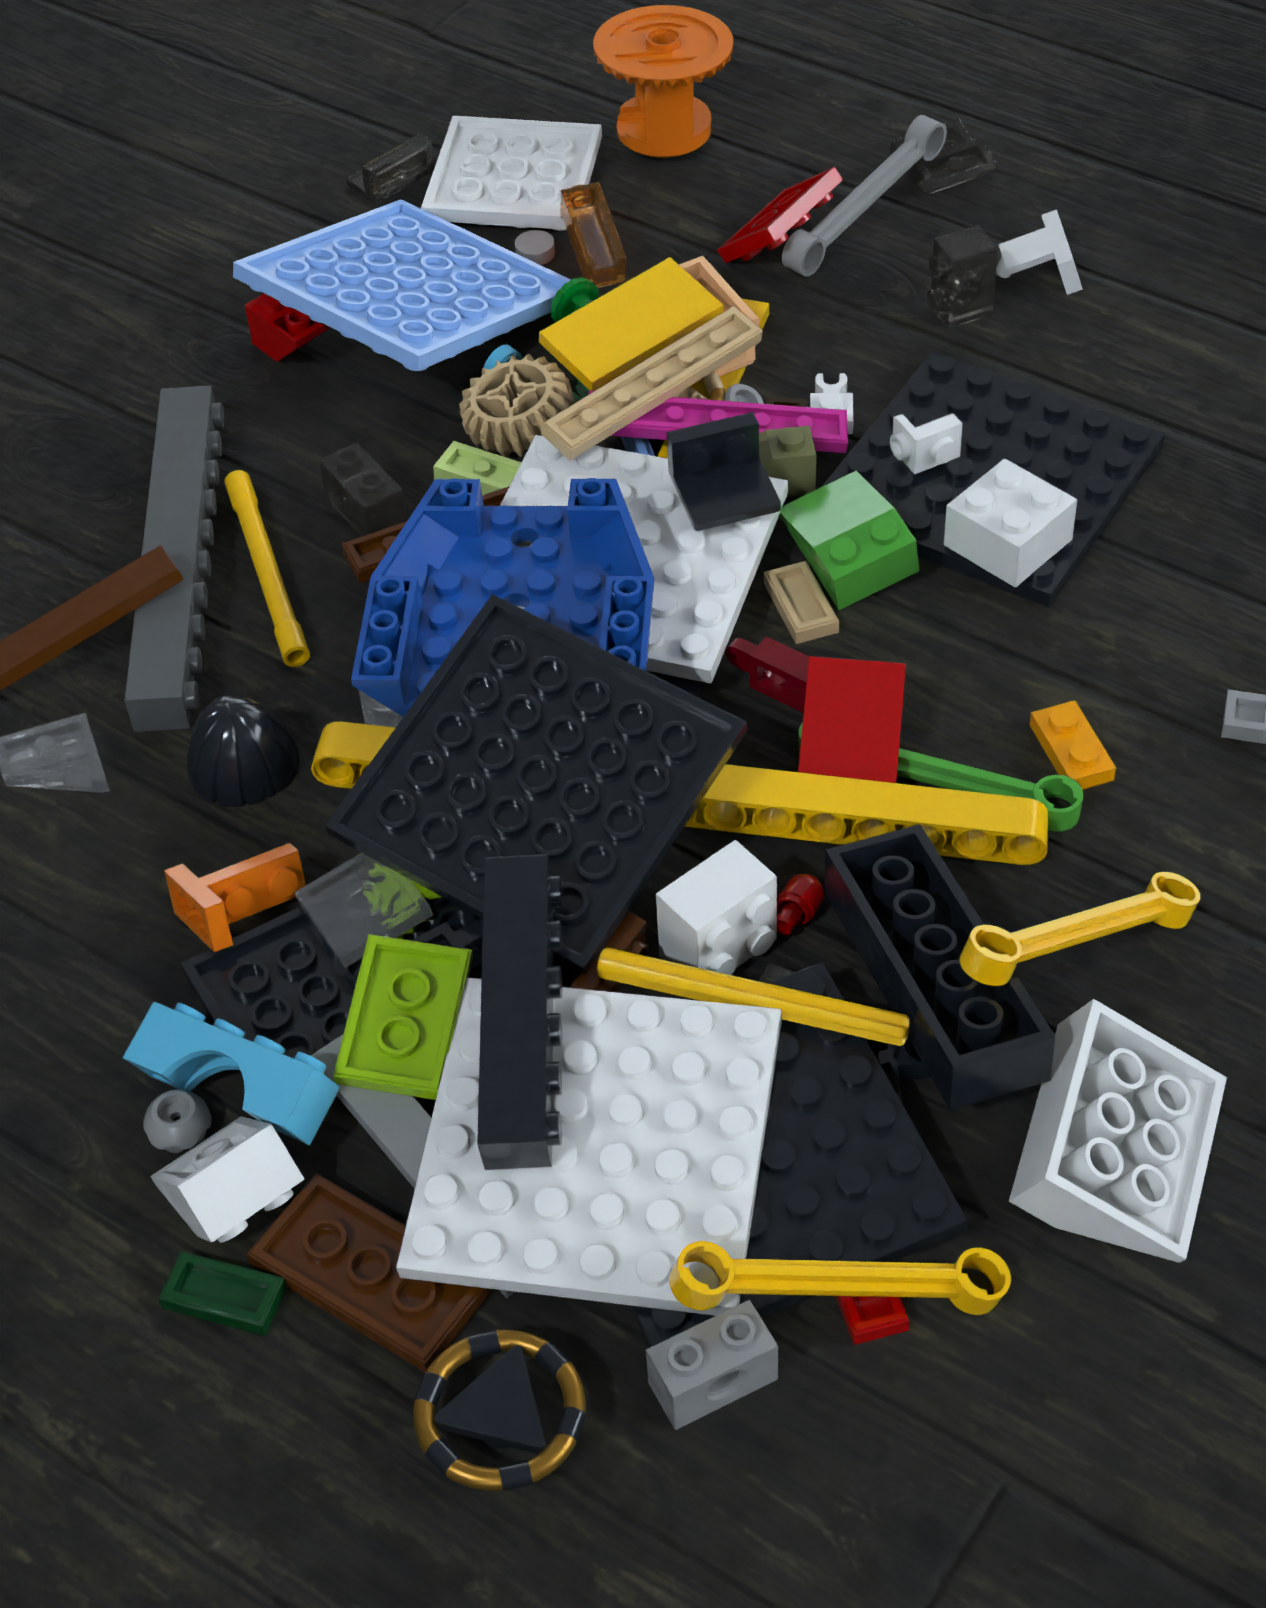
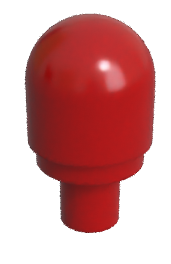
[777,874,824,935]

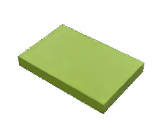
[333,934,473,1100]

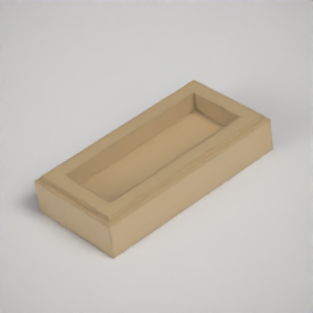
[764,561,839,644]

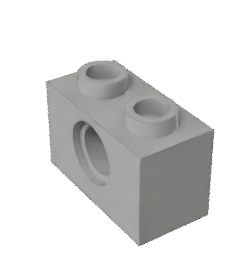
[646,1300,778,1430]

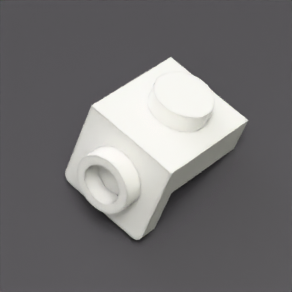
[890,413,963,474]

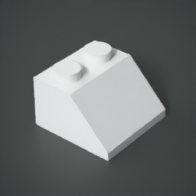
[150,1116,305,1243]

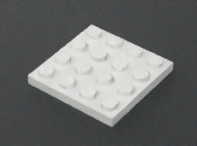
[421,116,602,231]

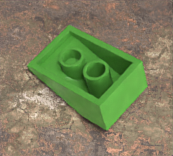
[779,471,919,610]

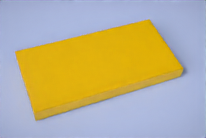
[539,257,724,391]

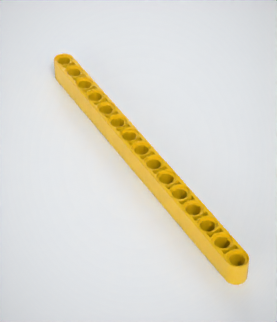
[311,722,1048,865]

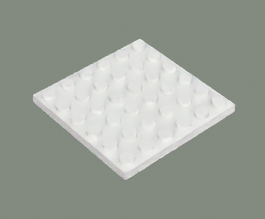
[500,435,788,684]
[396,978,782,1316]

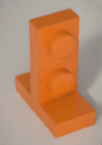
[164,843,307,953]

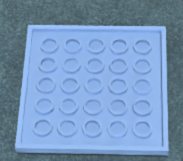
[233,199,571,371]

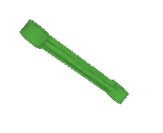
[798,723,1083,832]

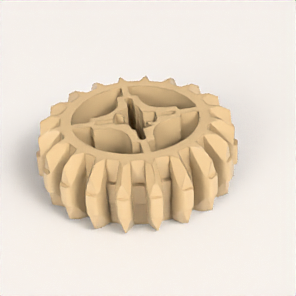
[459,354,574,457]

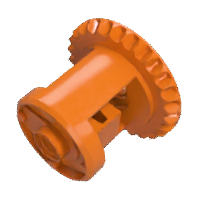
[593,5,733,158]

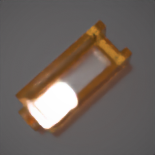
[560,182,626,288]

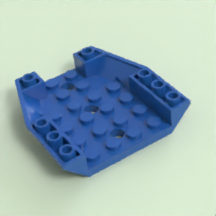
[351,478,654,717]

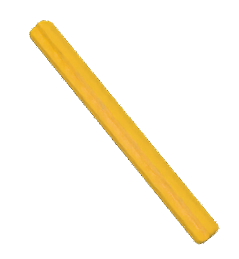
[597,948,910,1046]

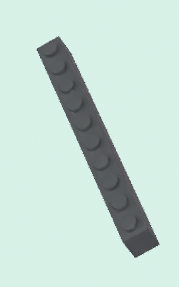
[125,386,224,732]

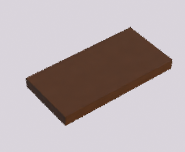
[246,1173,493,1372]

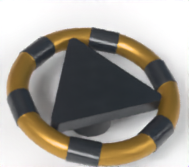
[413,1329,586,1491]

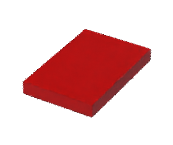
[798,656,906,783]

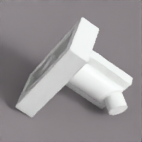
[995,209,1083,295]

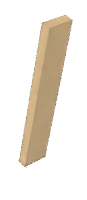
[541,306,763,461]

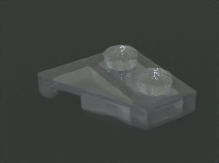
[0,712,110,793]

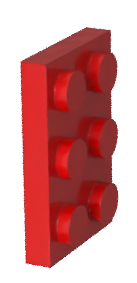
[717,166,843,263]

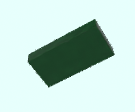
[158,1251,287,1336]

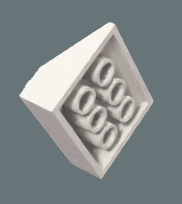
[1009,999,1227,1263]

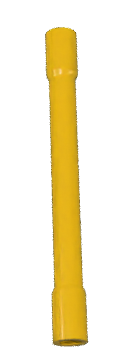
[224,470,310,667]

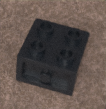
[666,412,781,531]

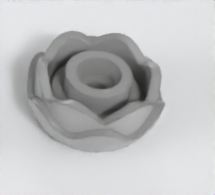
[143,1089,212,1153]

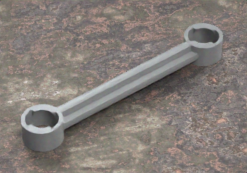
[782,115,947,277]

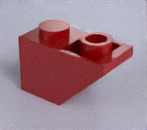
[244,293,329,362]

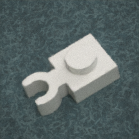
[810,373,853,434]

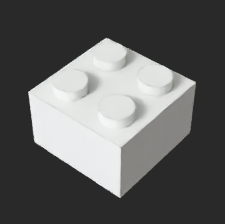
[944,458,1077,588]
[656,840,777,975]

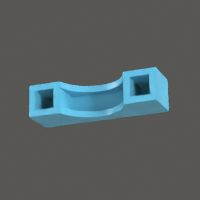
[123,1002,340,1145]

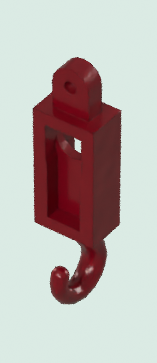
[725,636,809,713]

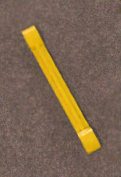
[959,872,1200,986]
[669,1241,1011,1315]

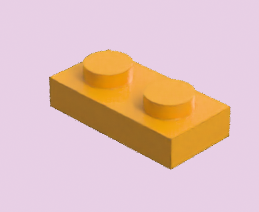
[1030,700,1116,790]

